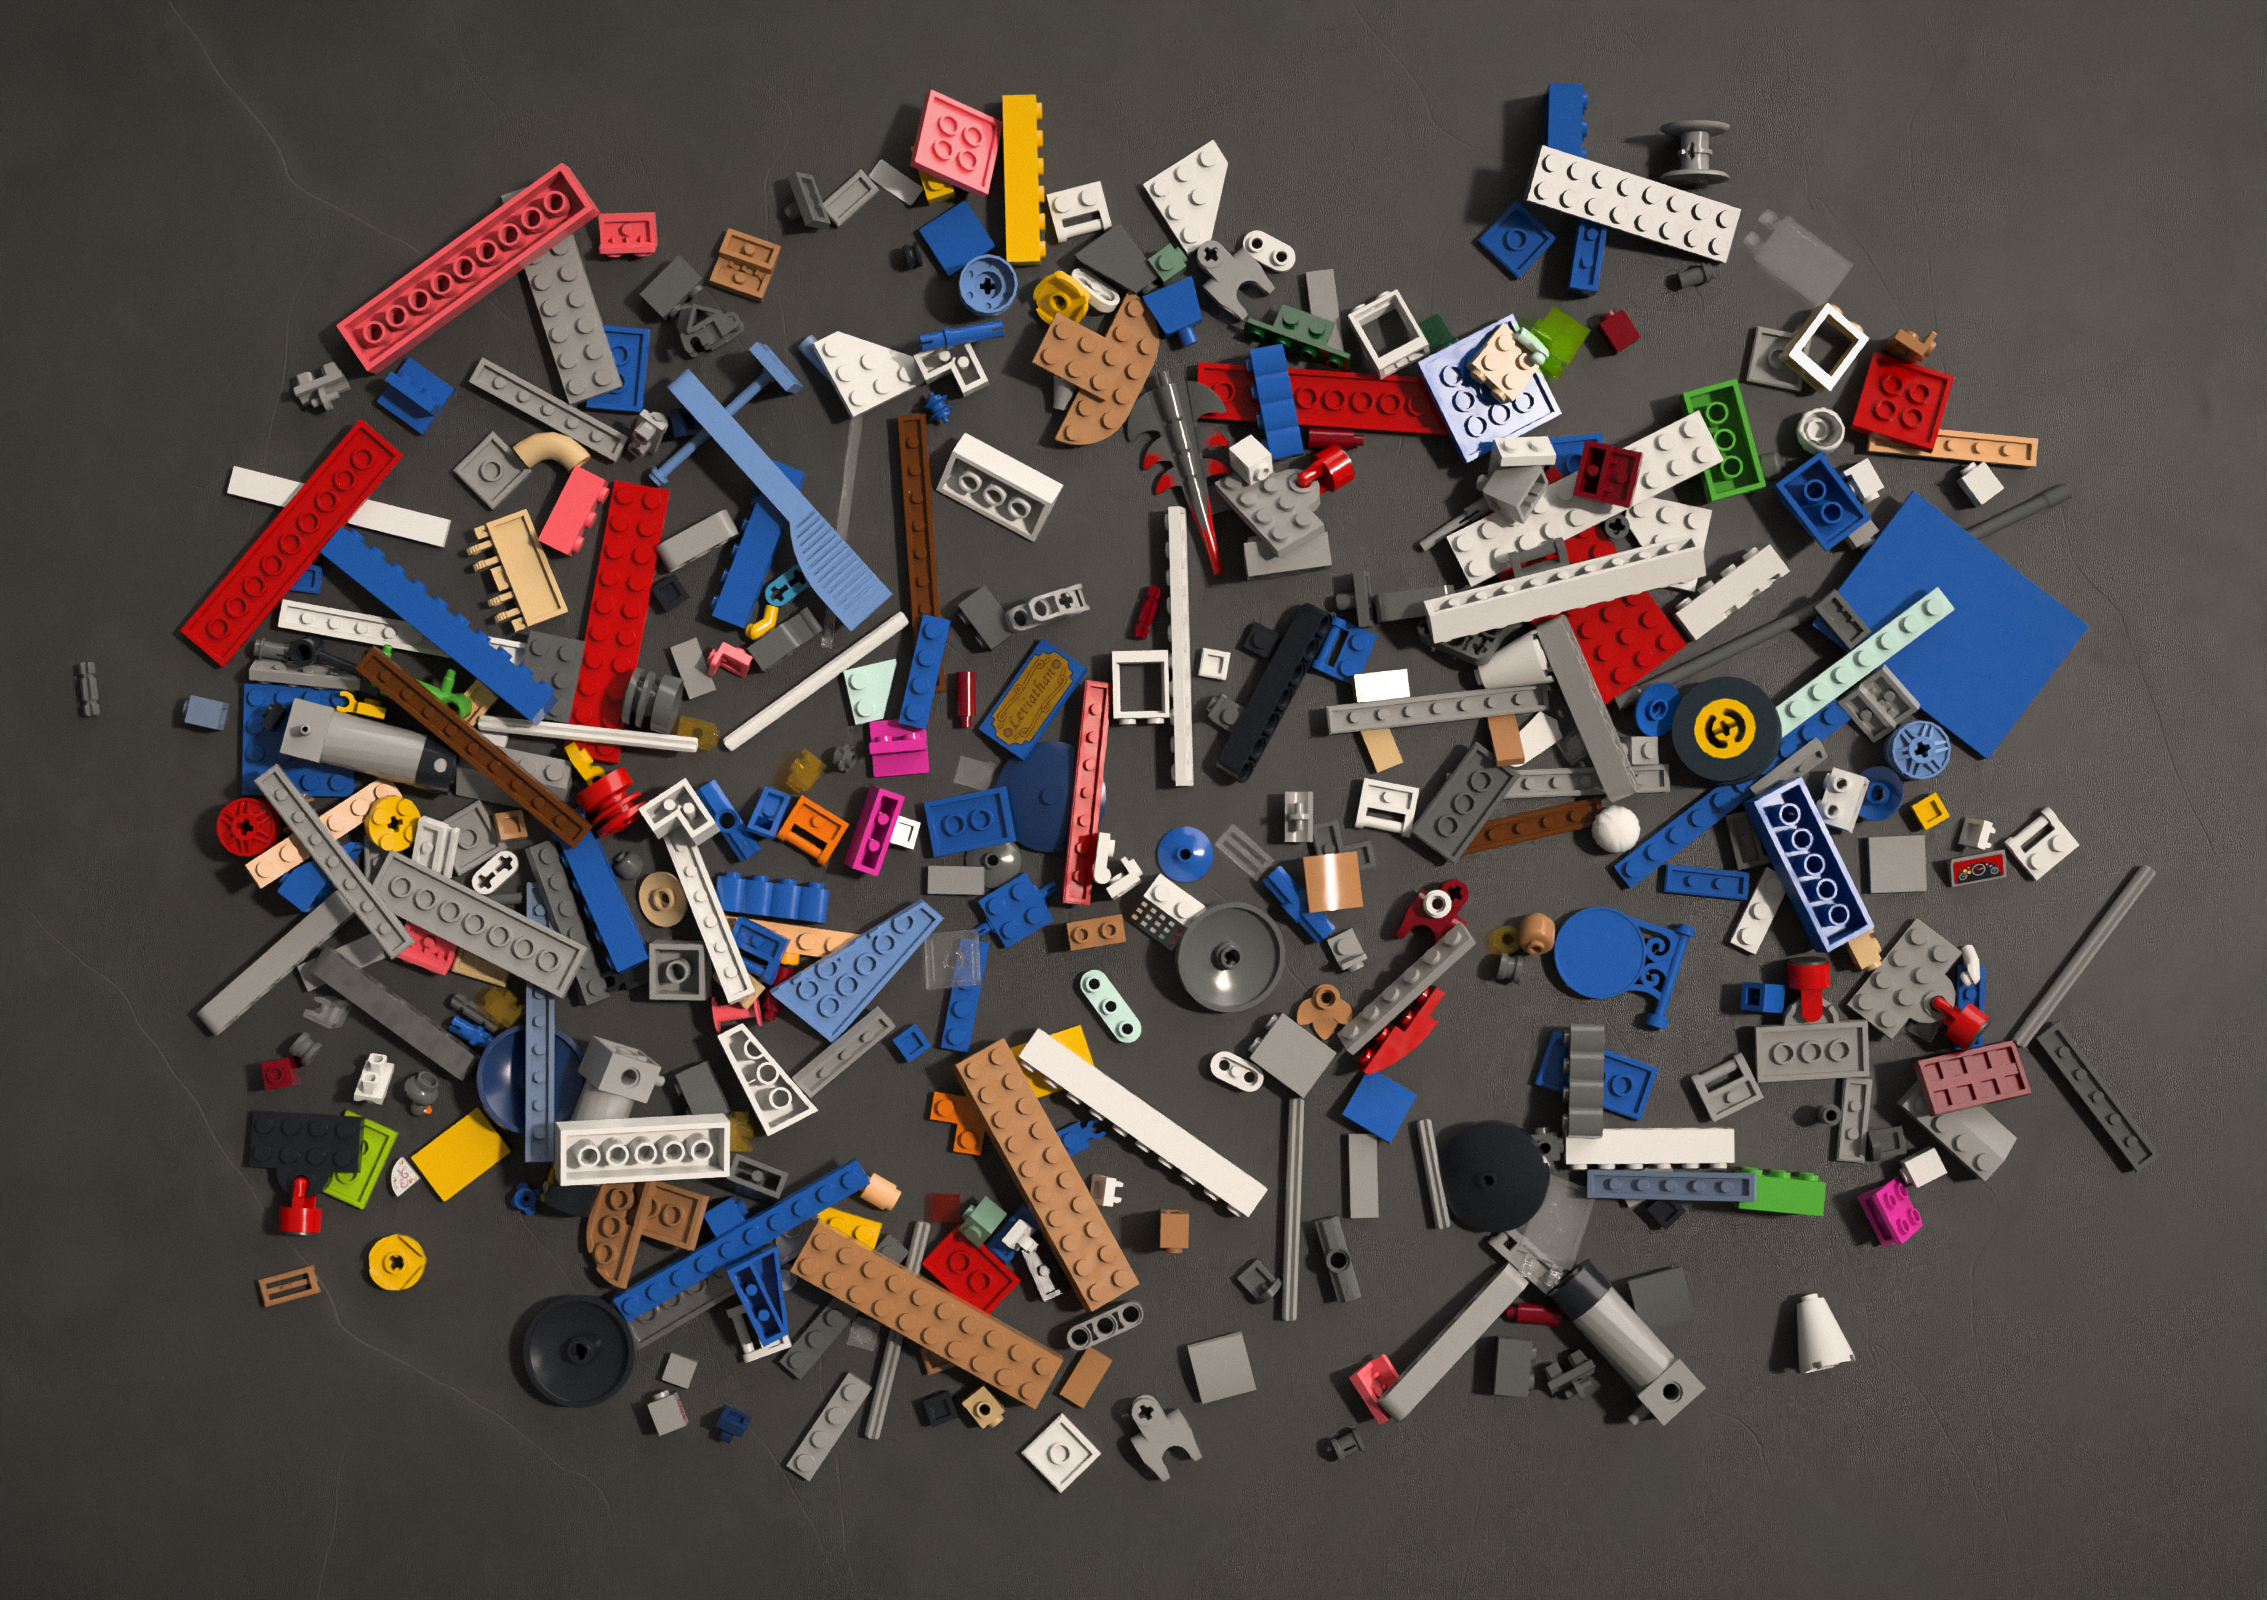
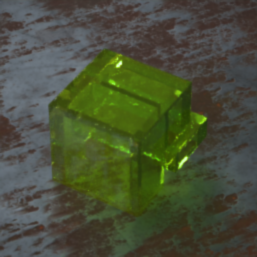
[1530,306,1591,379]

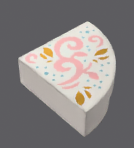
[391,1157,420,1197]

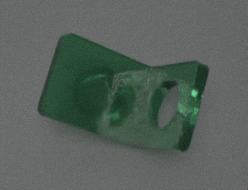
[1418,314,1459,355]

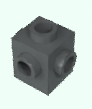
[1529,1126,1564,1167]

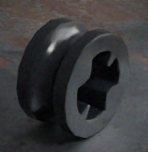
[903,242,923,269]

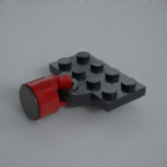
[249,1110,365,1235]

